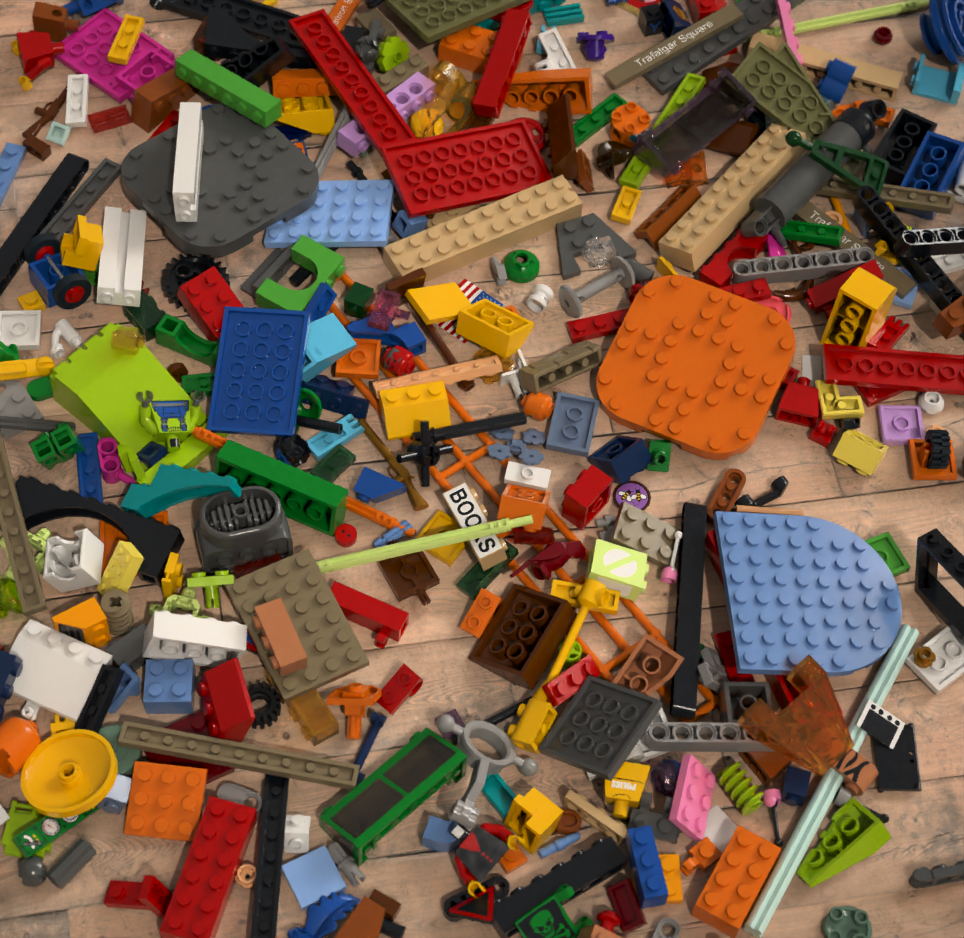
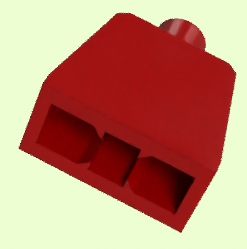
[775,377,819,428]

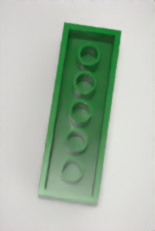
[214,439,348,537]

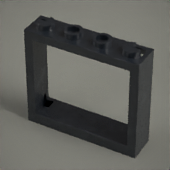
[914,528,964,642]

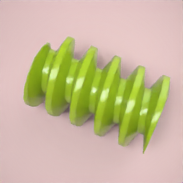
[716,761,764,816]

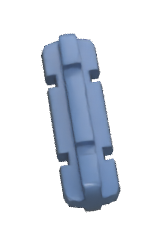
[372,520,412,548]

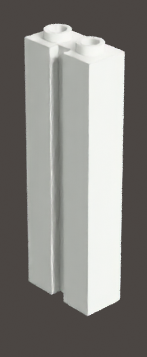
[172,102,204,222]
[96,206,147,307]

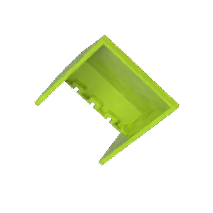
[49,322,208,472]

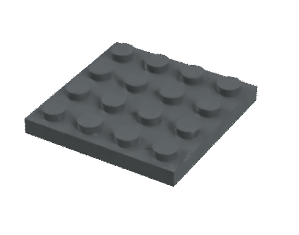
[537,675,663,781]

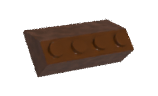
[543,93,578,180]

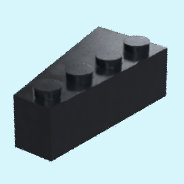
[220,36,296,87]

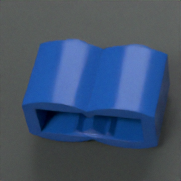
[817,57,857,104]

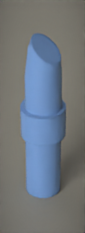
[538,832,580,859]

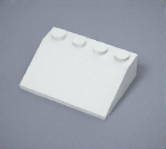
[9,619,113,722]

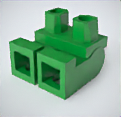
[30,422,86,470]

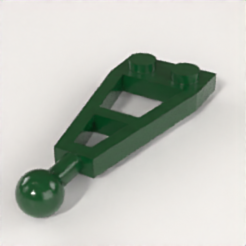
[785,131,890,196]

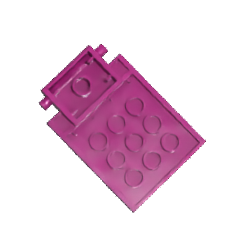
[54,7,177,104]

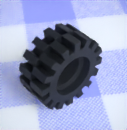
[247,683,281,729]

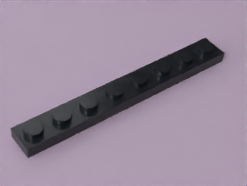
[251,774,289,938]

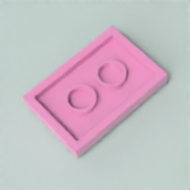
[669,754,716,841]

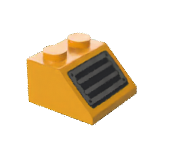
[52,597,111,648]

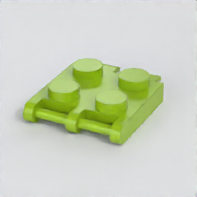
[1,800,54,861]

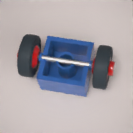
[23,233,92,309]

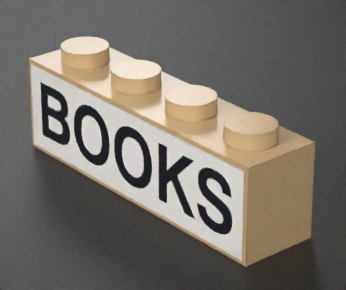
[442,482,508,571]

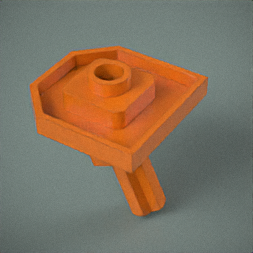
[326,683,382,740]

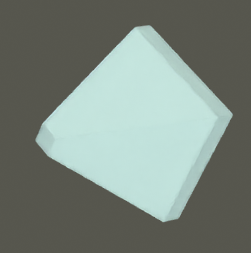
[46,121,71,146]

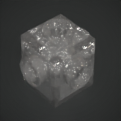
[582,236,617,268]

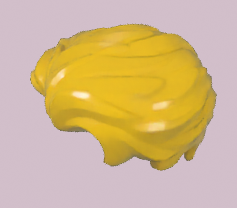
[410,108,444,138]

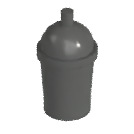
[625,258,655,283]

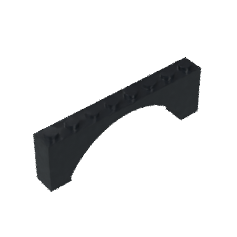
[204,6,364,69]
[0,476,185,587]

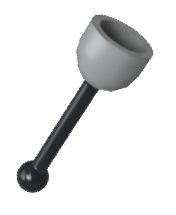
[833,786,889,823]

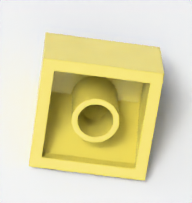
[832,429,890,476]

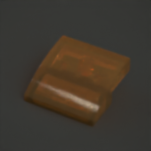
[662,150,708,188]

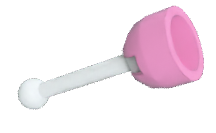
[660,531,683,584]

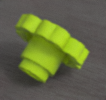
[376,36,410,72]

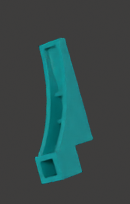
[120,464,242,519]

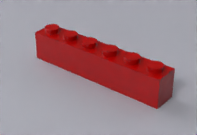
[471,8,533,119]

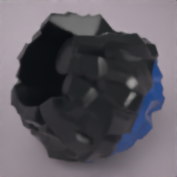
[275,434,311,468]

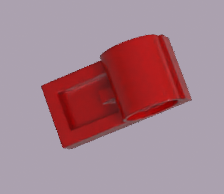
[376,664,423,715]

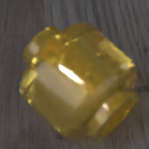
[112,326,145,355]

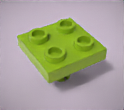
[187,570,234,609]

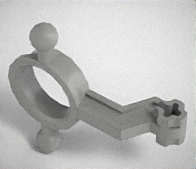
[436,714,538,828]

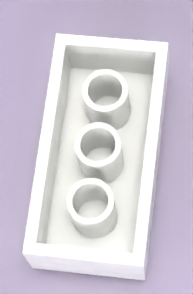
[142,611,247,667]

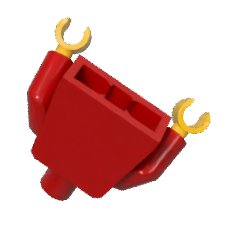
[11,30,65,91]

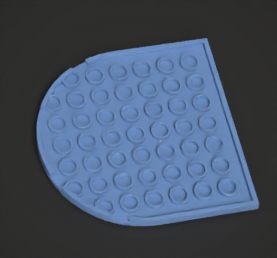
[713,511,902,677]

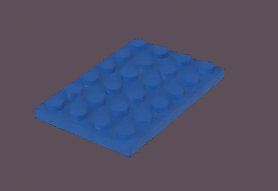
[207,306,311,437]

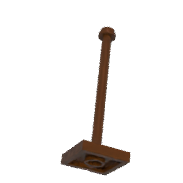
[383,267,475,392]

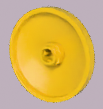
[20,729,118,818]

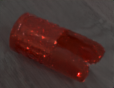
[513,526,555,545]

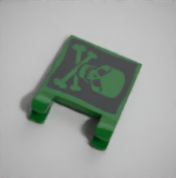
[513,883,594,938]

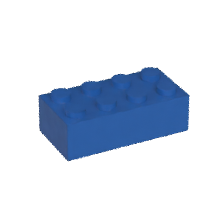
[896,131,964,221]

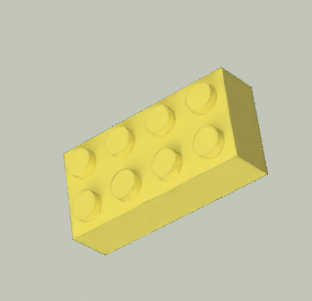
[96,541,144,596]

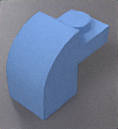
[422,815,467,852]

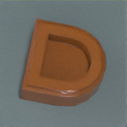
[556,808,582,835]

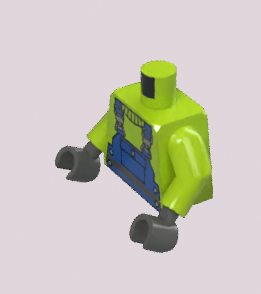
[137,390,206,452]

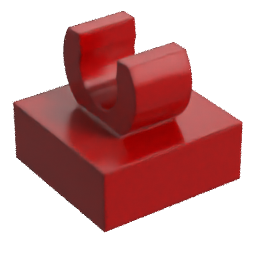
[808,419,838,448]

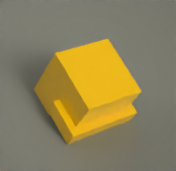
[60,215,104,272]
[504,787,563,855]

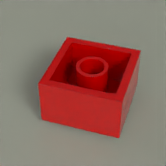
[561,465,613,530]

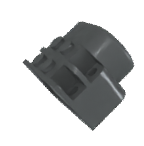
[194,486,293,576]

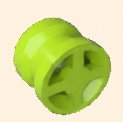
[558,641,582,668]

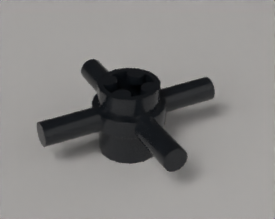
[396,420,453,487]

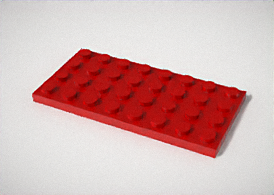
[379,118,552,219]

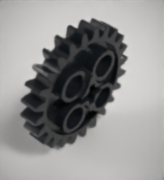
[161,253,230,312]

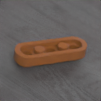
[707,469,746,524]

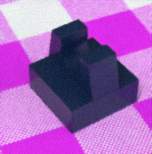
[137,441,168,469]

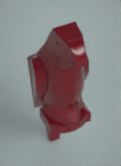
[509,541,586,580]

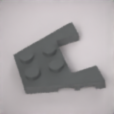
[556,213,637,280]

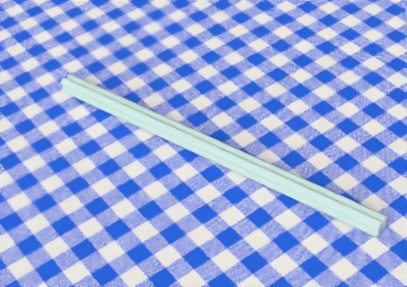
[743,624,919,938]

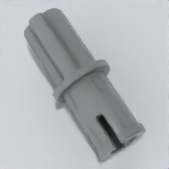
[327,842,366,887]

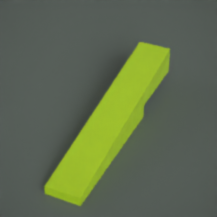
[136,422,229,485]

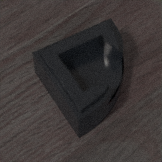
[839,418,861,430]

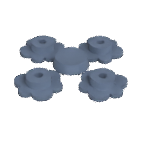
[487,427,547,465]

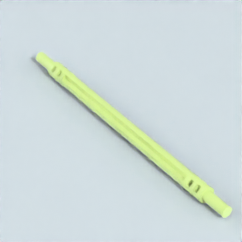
[743,0,929,43]
[316,515,534,574]

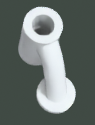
[49,319,83,359]

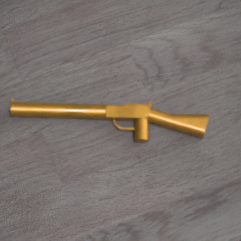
[358,418,429,511]

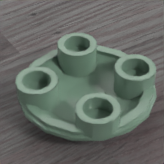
[823,906,872,938]

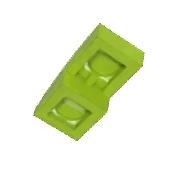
[117,444,146,480]

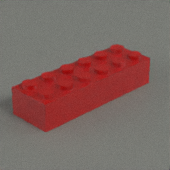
[159,796,257,938]

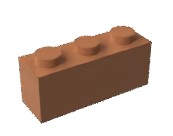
[252,598,307,677]

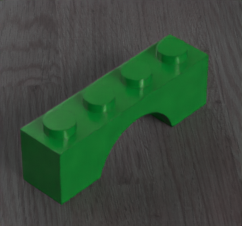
[155,313,220,368]

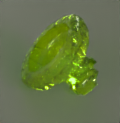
[0,577,23,619]

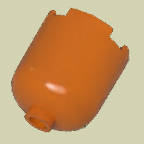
[0,717,41,779]

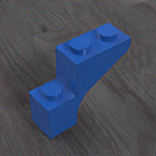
[346,311,427,357]

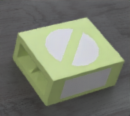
[585,539,649,601]

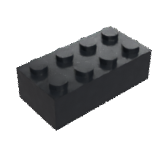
[873,108,938,186]

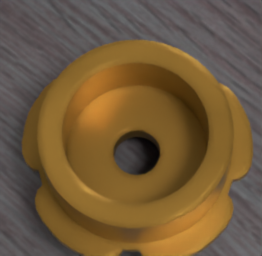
[913,646,936,668]

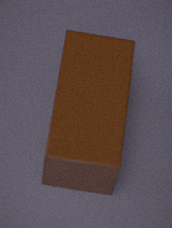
[23,134,52,162]
[369,889,401,922]

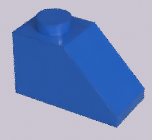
[353,466,407,504]

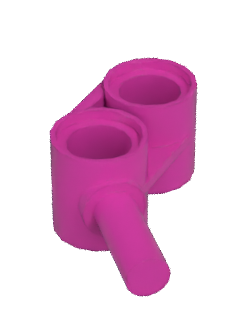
[97,437,136,486]

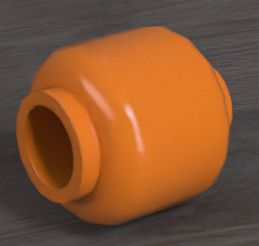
[521,392,555,421]

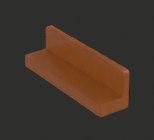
[633,184,702,251]

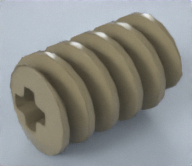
[100,589,134,636]

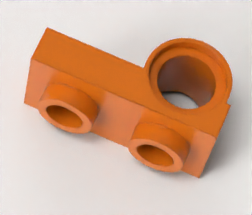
[459,588,503,639]

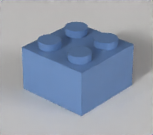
[143,659,196,714]

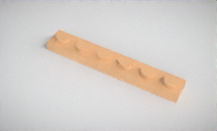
[372,355,503,399]

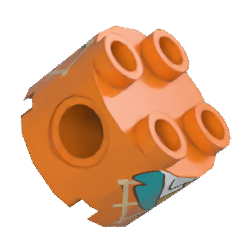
[609,102,651,149]

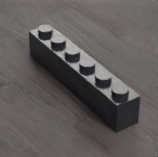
[492,836,628,938]

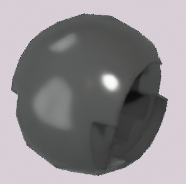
[18,856,47,887]

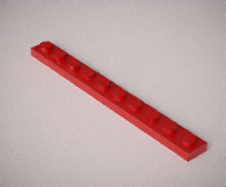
[566,277,772,344]

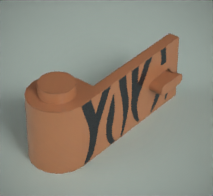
[807,727,879,796]

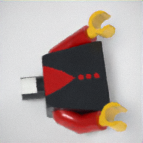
[450,823,525,899]

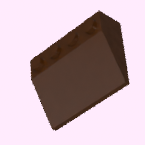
[468,584,577,691]

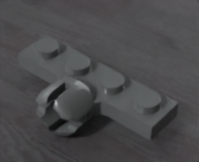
[355,18,385,74]

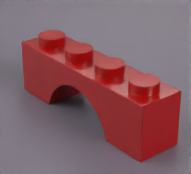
[698,228,768,288]

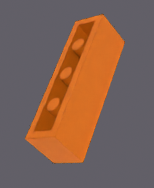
[272,69,338,98]

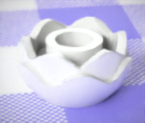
[918,392,944,415]

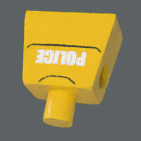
[604,762,650,819]

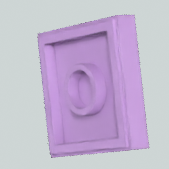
[877,405,925,445]

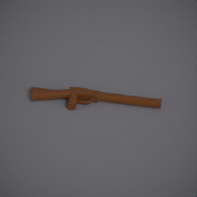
[22,73,79,138]

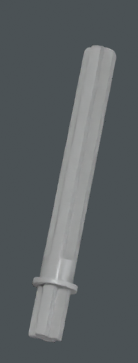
[314,104,352,179]

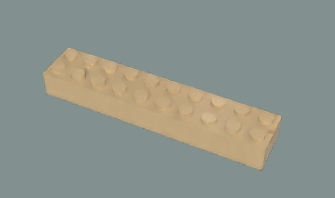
[658,123,807,272]
[383,175,583,282]

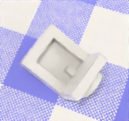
[284,815,311,853]

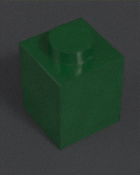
[344,282,374,319]

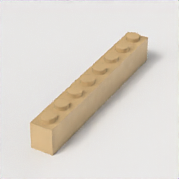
[746,32,903,102]

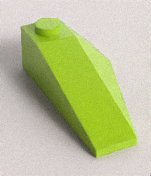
[796,797,892,888]

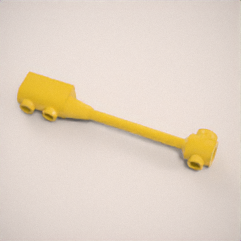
[508,579,610,754]

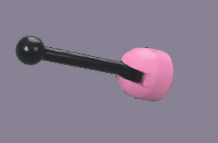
[762,789,783,847]

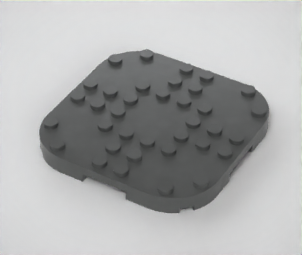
[121,103,319,258]

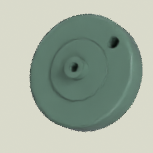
[98,725,143,777]

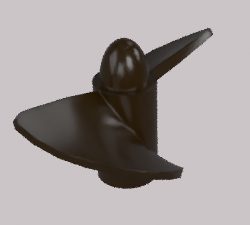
[596,141,636,180]

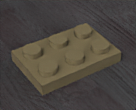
[609,501,681,569]

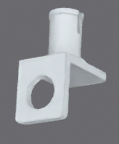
[499,349,529,399]

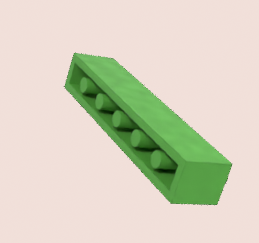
[175,49,281,128]

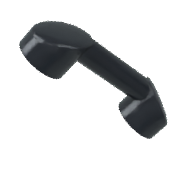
[735,476,789,507]

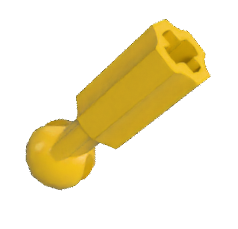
[0,356,55,381]

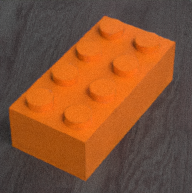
[438,25,524,75]
[691,825,782,938]

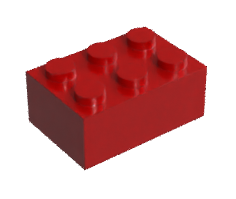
[176,266,244,341]

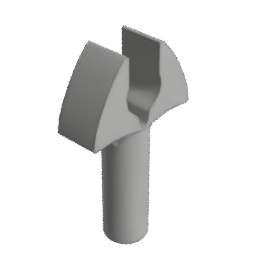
[490,256,507,286]

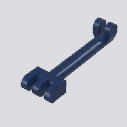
[353,711,387,786]

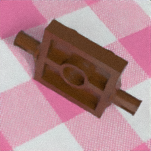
[379,539,440,606]

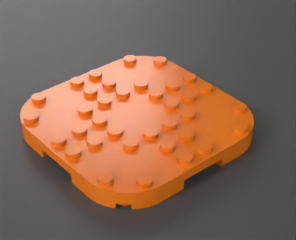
[596,275,796,460]

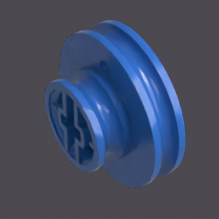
[919,0,964,65]

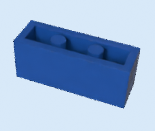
[624,825,669,909]

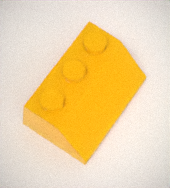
[456,298,535,358]
[379,381,451,441]

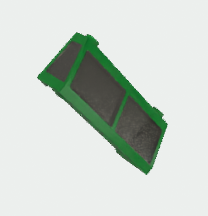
[320,727,467,867]

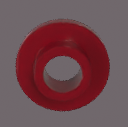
[873,27,893,45]

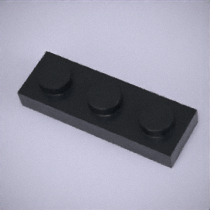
[74,664,125,733]

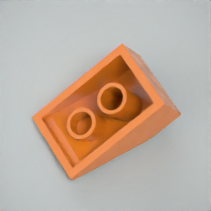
[497,483,551,532]

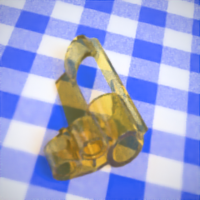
[423,60,478,138]

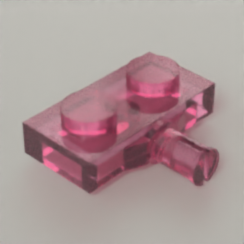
[368,289,410,332]

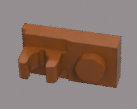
[576,149,595,193]

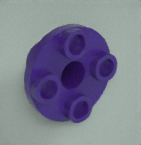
[576,31,614,61]

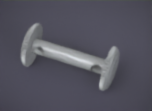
[558,256,635,318]

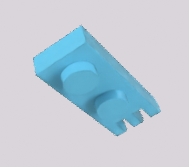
[307,414,365,461]

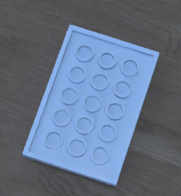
[264,179,395,248]

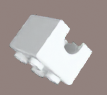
[43,529,104,593]

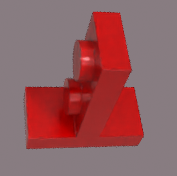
[103,875,173,919]

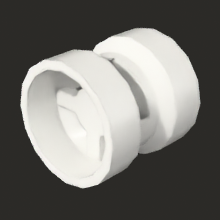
[526,284,554,313]

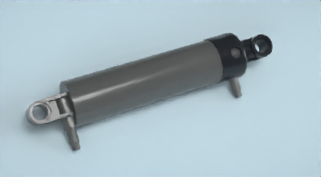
[741,99,887,247]

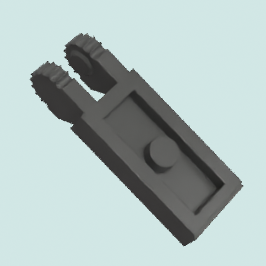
[909,860,964,889]

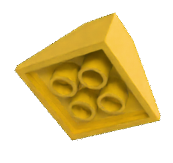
[277,95,335,135]

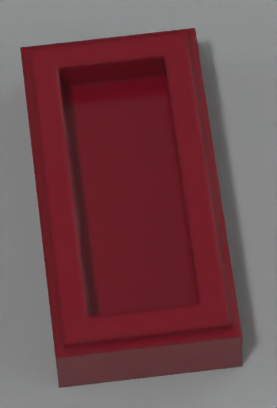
[606,878,648,934]

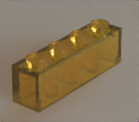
[265,669,339,747]

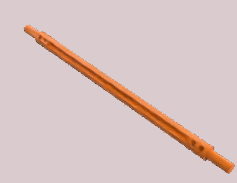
[191,426,416,538]

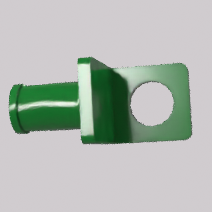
[647,439,672,472]

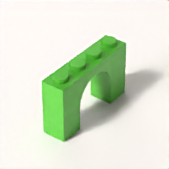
[255,235,346,311]

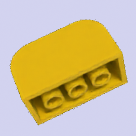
[820,267,897,347]

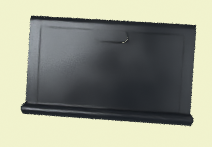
[873,723,922,793]

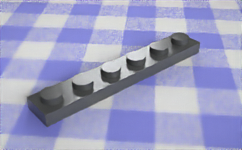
[40,158,121,244]

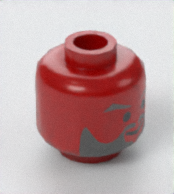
[382,345,416,376]

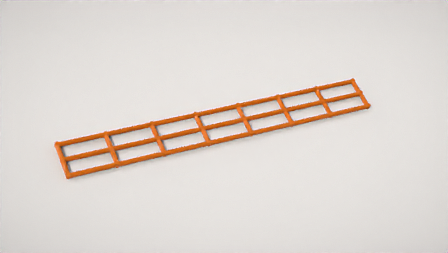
[329,271,719,722]

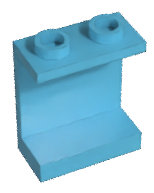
[910,54,964,105]

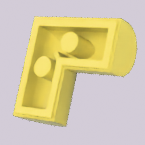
[814,380,865,420]

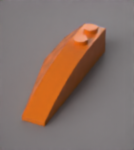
[472,68,593,114]

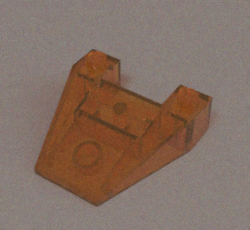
[737,655,854,777]

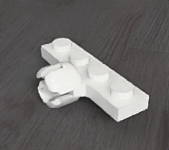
[533,27,576,71]

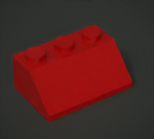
[197,658,256,743]

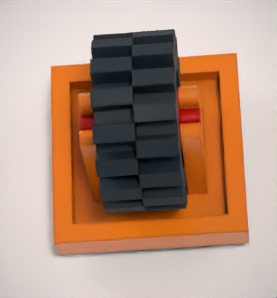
[908,430,958,481]

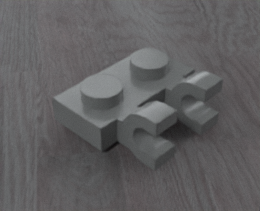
[628,792,678,843]

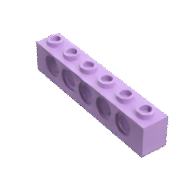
[337,72,435,158]

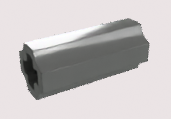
[46,838,97,889]

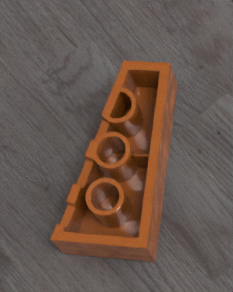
[131,68,200,133]

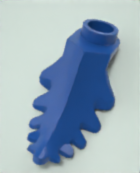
[287,892,361,938]

